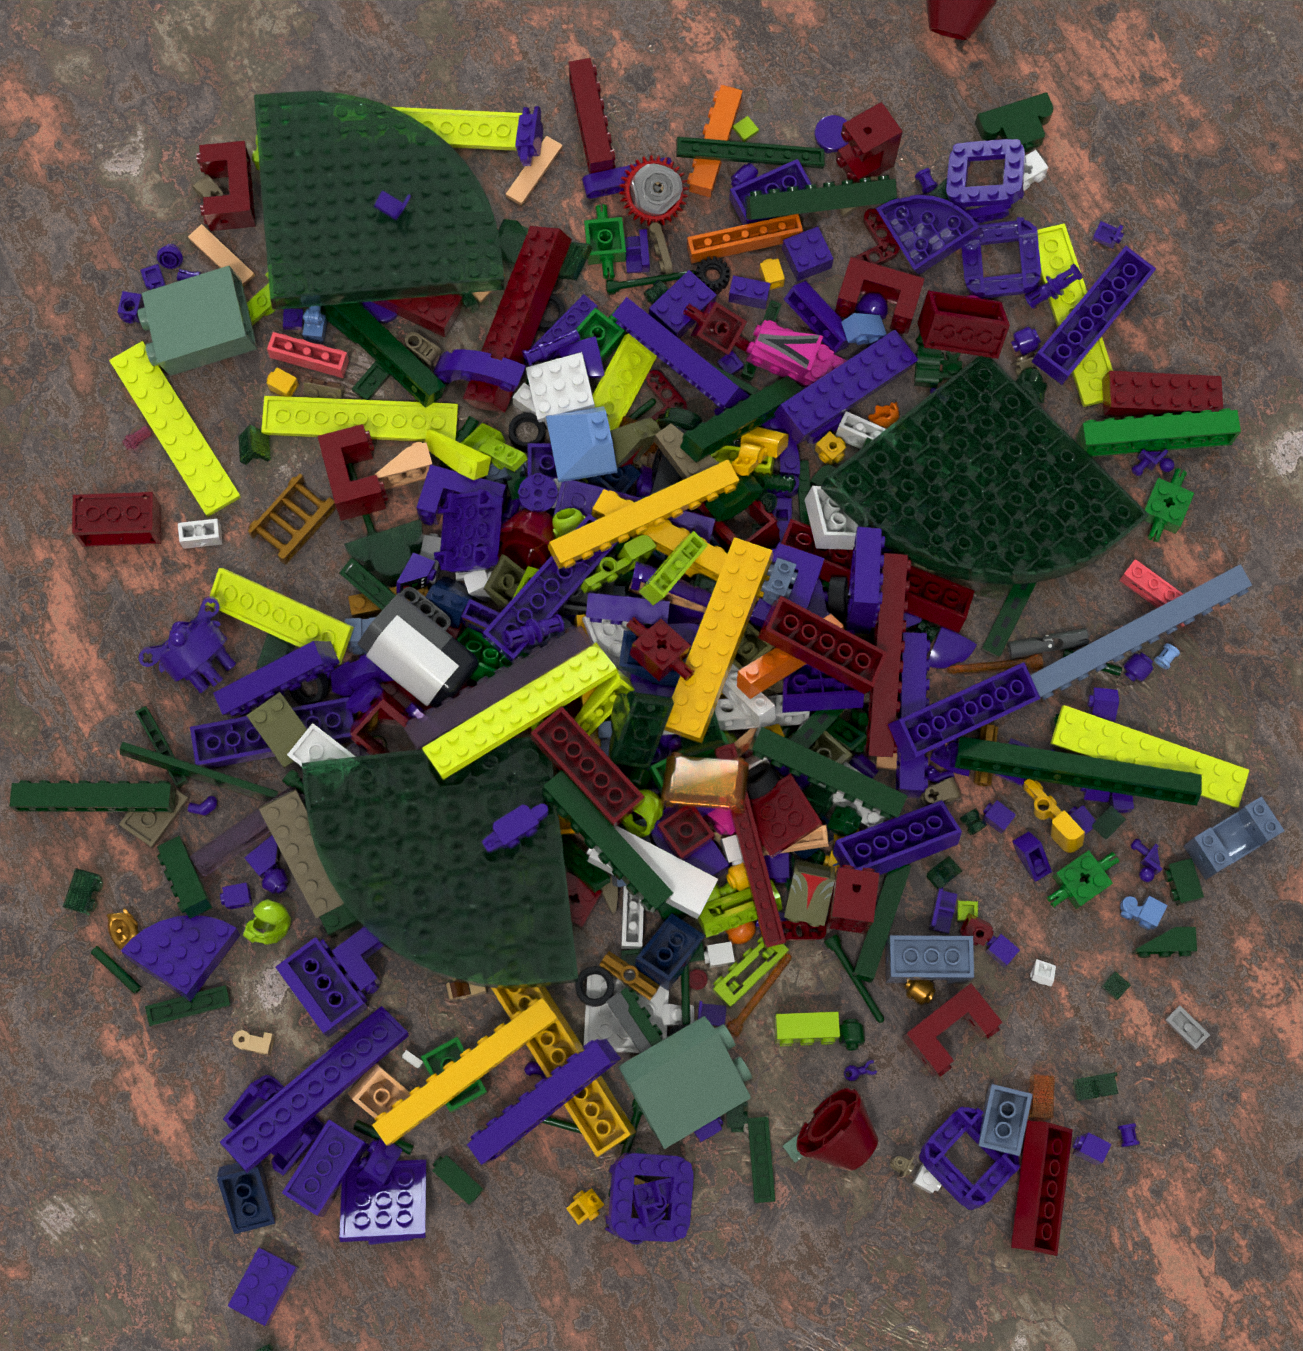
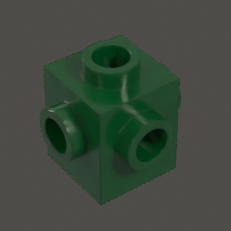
[827,805,862,837]

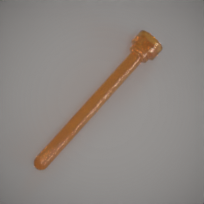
[947,653,1043,674]
[726,954,792,1037]

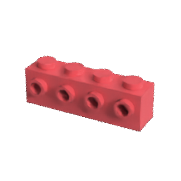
[267,332,349,378]

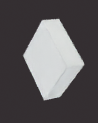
[402,1050,424,1070]

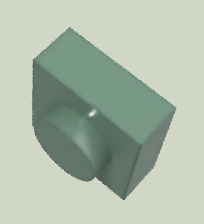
[782,1134,804,1163]

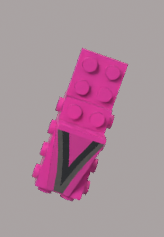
[746,320,847,388]

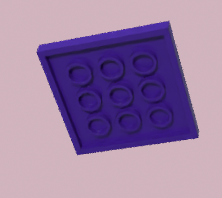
[339,1159,427,1242]

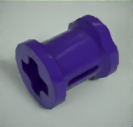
[915,168,938,194]
[1118,1123,1140,1147]

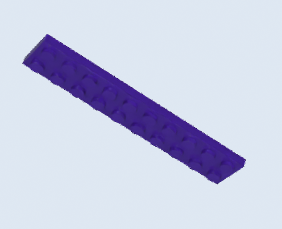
[220,1006,409,1173]

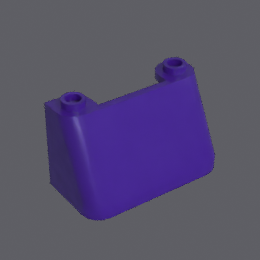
[223,1075,325,1176]

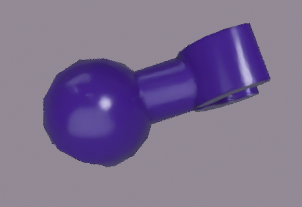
[844,1060,877,1081]

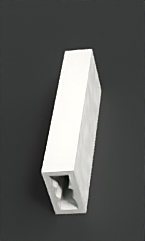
[587,826,718,919]

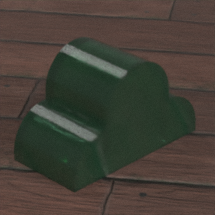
[344,519,424,587]
[609,691,674,768]

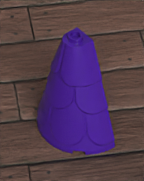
[630,561,712,626]

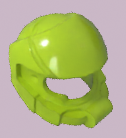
[621,790,664,838]
[243,899,291,945]

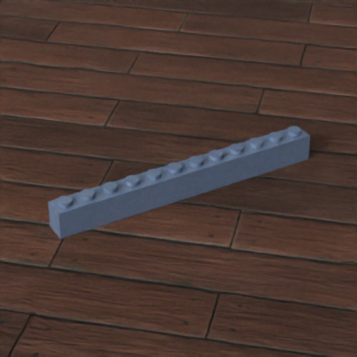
[1030,564,1252,700]

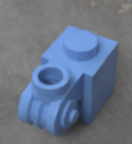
[302,304,327,344]
[1120,896,1168,930]

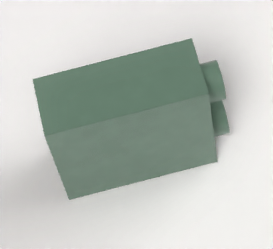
[138,266,258,376]
[618,1016,752,1149]

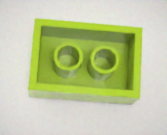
[774,1012,840,1047]

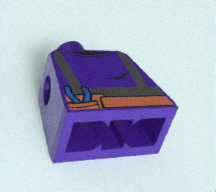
[461,599,500,634]

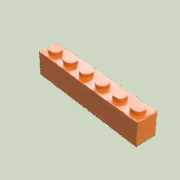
[687,85,743,198]
[687,214,803,264]
[737,614,844,699]

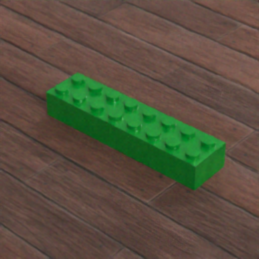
[1076,408,1241,458]

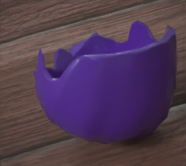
[856,293,888,320]

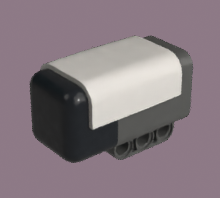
[357,587,479,709]

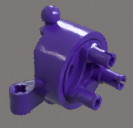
[138,596,237,693]

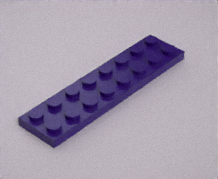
[553,480,716,544]

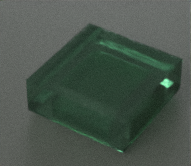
[1101,971,1131,1001]

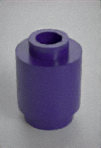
[731,163,758,188]
[849,754,879,779]

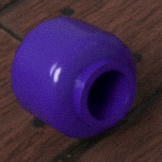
[1011,327,1041,355]
[1123,652,1153,682]

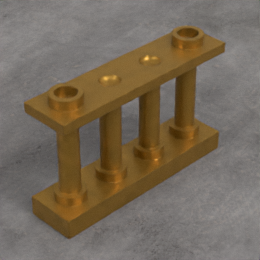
[248,474,337,565]

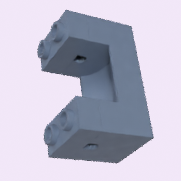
[1183,796,1285,880]
[885,935,974,984]

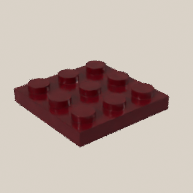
[749,774,824,858]

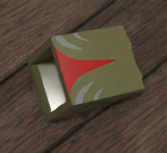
[610,418,661,468]
[784,859,835,927]

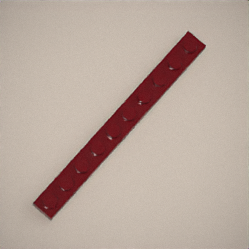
[714,743,786,948]

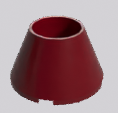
[926,0,997,40]
[494,508,556,571]
[796,1088,878,1171]

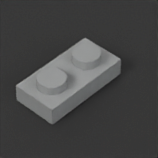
[1164,1005,1210,1050]

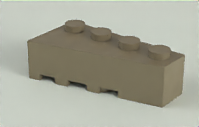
[653,424,719,480]

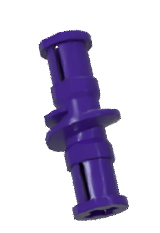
[1025,264,1083,309]
[502,614,564,649]

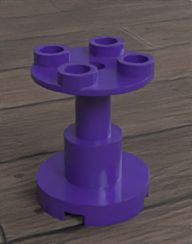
[518,473,558,517]

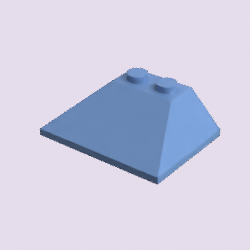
[546,406,617,482]

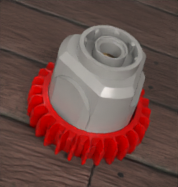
[618,155,689,226]

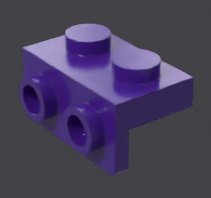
[356,1137,402,1186]

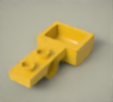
[731,427,788,476]
[1023,779,1085,853]

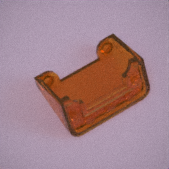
[661,752,749,814]

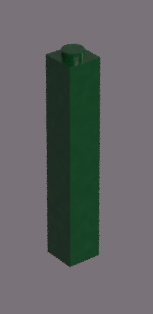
[852,865,911,983]

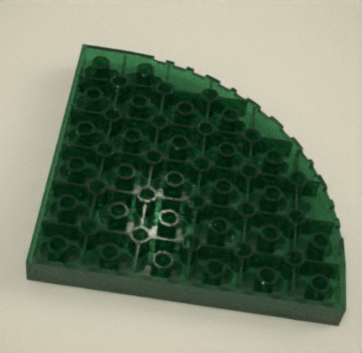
[254,91,505,310]
[821,356,1149,585]
[302,737,579,989]

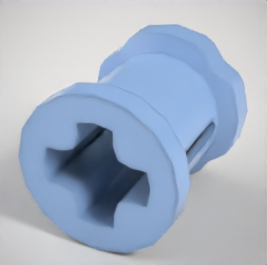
[1154,643,1180,670]

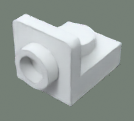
[1030,959,1056,986]
[663,1004,695,1027]

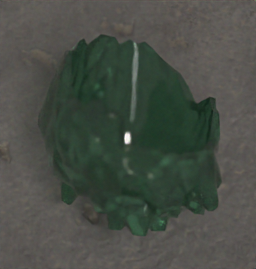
[1015,367,1047,404]

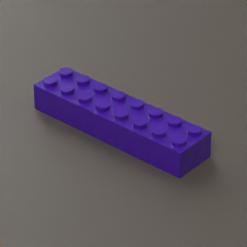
[1032,246,1156,385]
[612,297,750,410]
[774,330,918,444]
[482,514,619,663]
[895,632,930,798]
[888,662,1041,762]
[190,697,355,769]
[467,1039,621,1165]

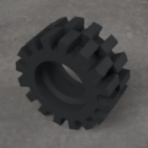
[695,256,730,293]

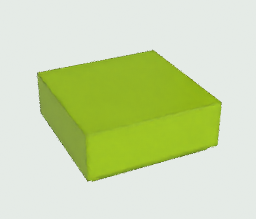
[733,116,759,142]
[957,901,978,922]

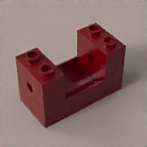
[836,102,903,183]
[196,141,256,231]
[835,257,925,334]
[317,424,388,521]
[826,865,880,934]
[902,983,1003,1077]

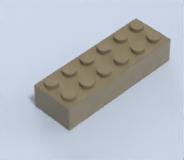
[259,789,353,918]

